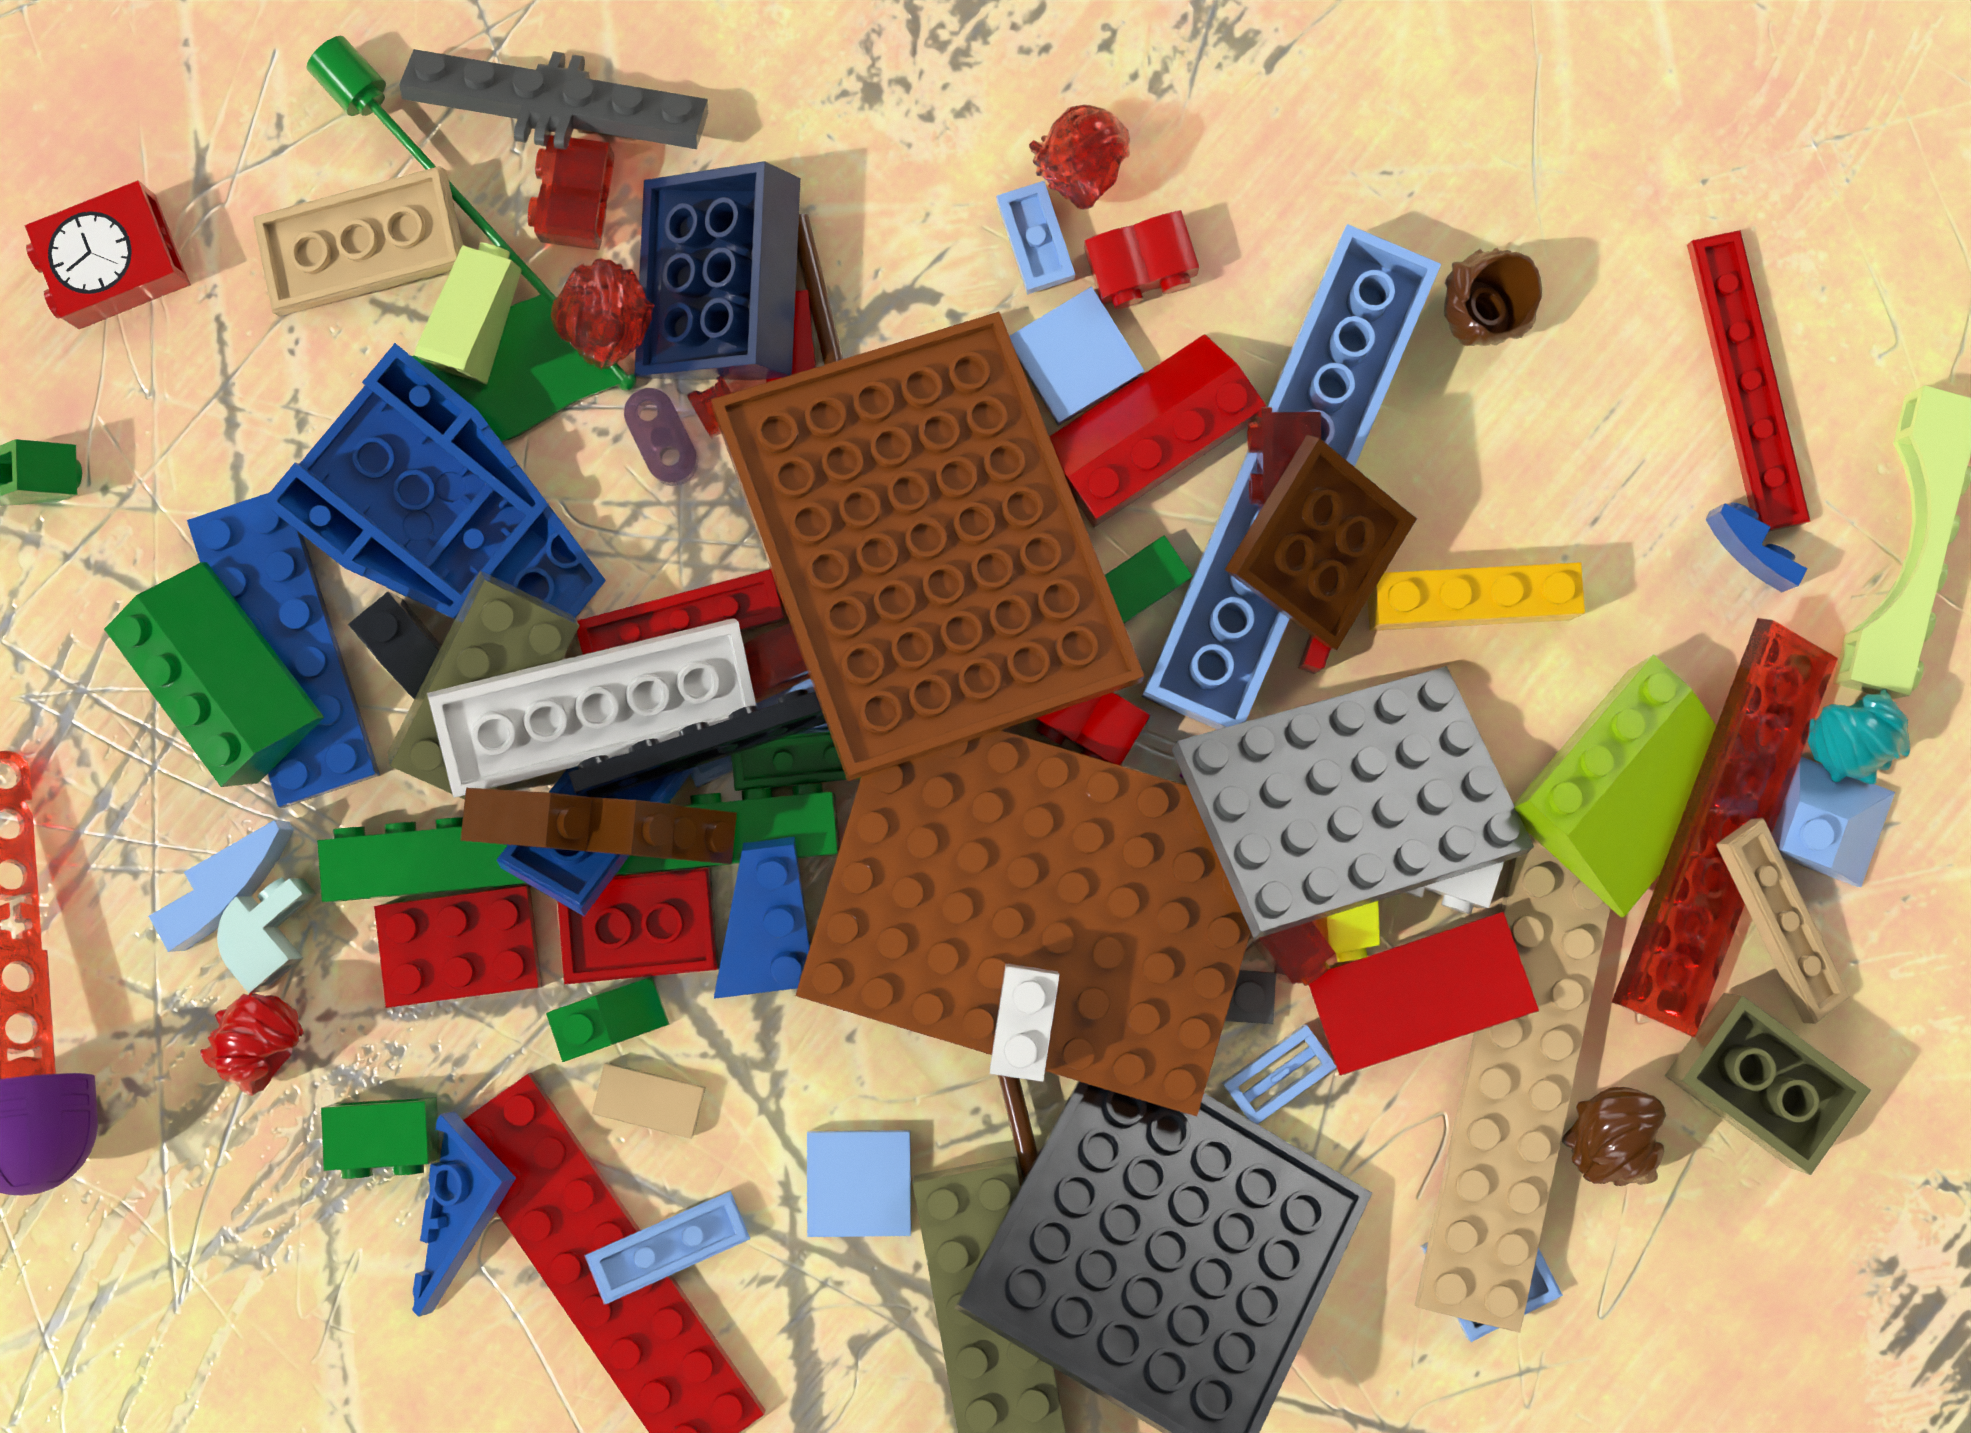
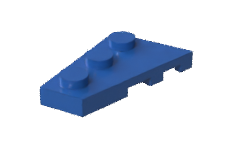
[714,837,811,999]

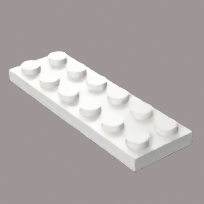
[427,618,756,798]

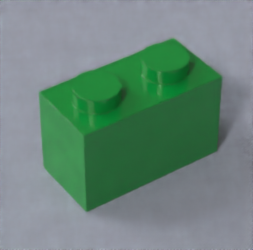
[321,1097,440,1179]

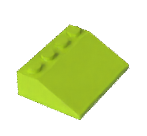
[1513,654,1746,918]

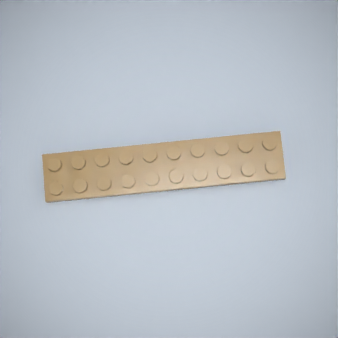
[1415,832,1611,1333]

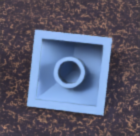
[1770,756,1895,887]

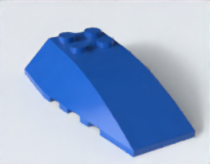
[262,343,606,619]

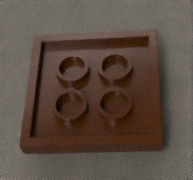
[1224,435,1417,650]

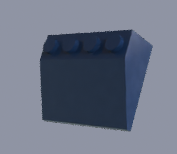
[634,161,801,381]

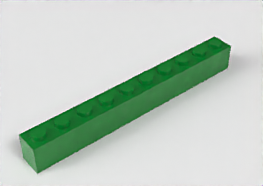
[317,783,840,902]

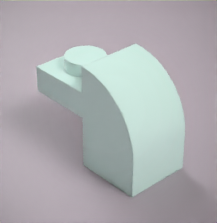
[217,877,316,993]

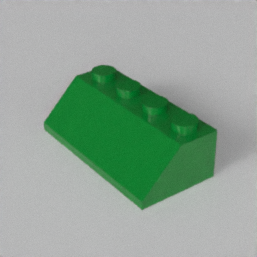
[104,562,324,787]

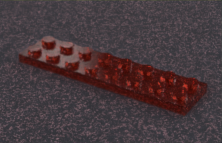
[1612,618,1838,1038]

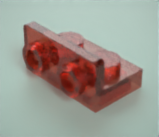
[1247,407,1321,514]

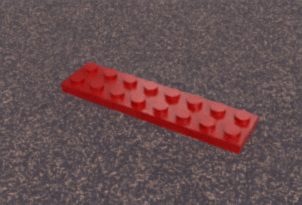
[463,1073,766,1433]

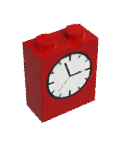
[24,180,191,330]

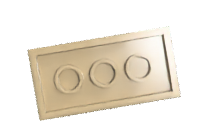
[253,166,462,316]

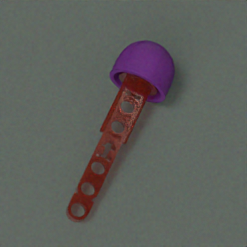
[0,750,98,1196]

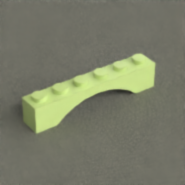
[1833,385,1971,699]

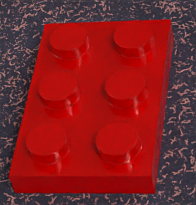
[374,886,542,1008]

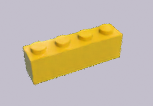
[1367,562,1585,631]

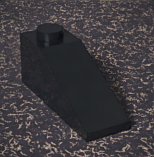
[348,591,442,699]

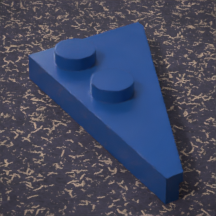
[412,1111,516,1317]

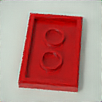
[557,868,719,984]

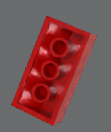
[1049,334,1266,528]

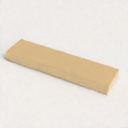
[1716,818,1850,1024]

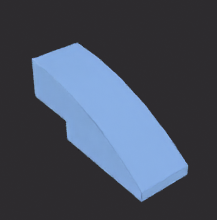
[148,820,294,952]

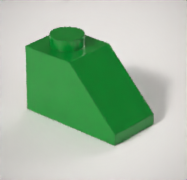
[0,439,82,506]
[546,976,669,1062]

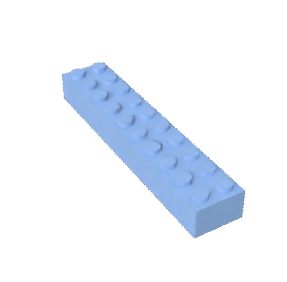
[1141,224,1441,730]

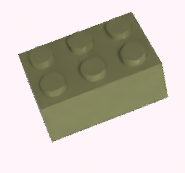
[1665,993,1871,1175]

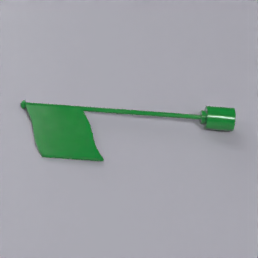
[306,36,636,442]

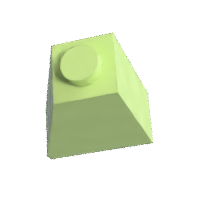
[414,242,522,385]

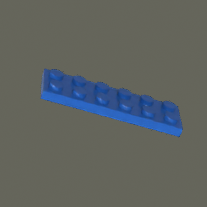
[187,493,380,808]

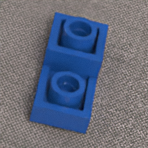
[1706,503,1808,592]

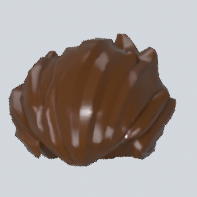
[1444,248,1542,346]
[1562,1087,1666,1186]

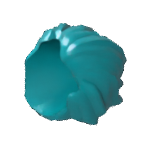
[1808,689,1910,784]

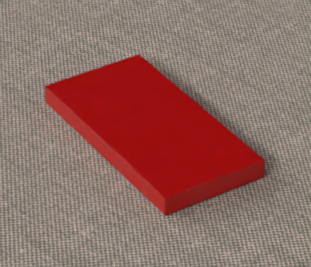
[1306,912,1539,1076]

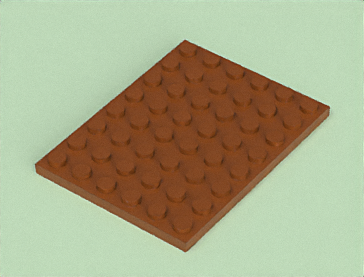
[711,312,1145,781]
[795,730,1251,1117]

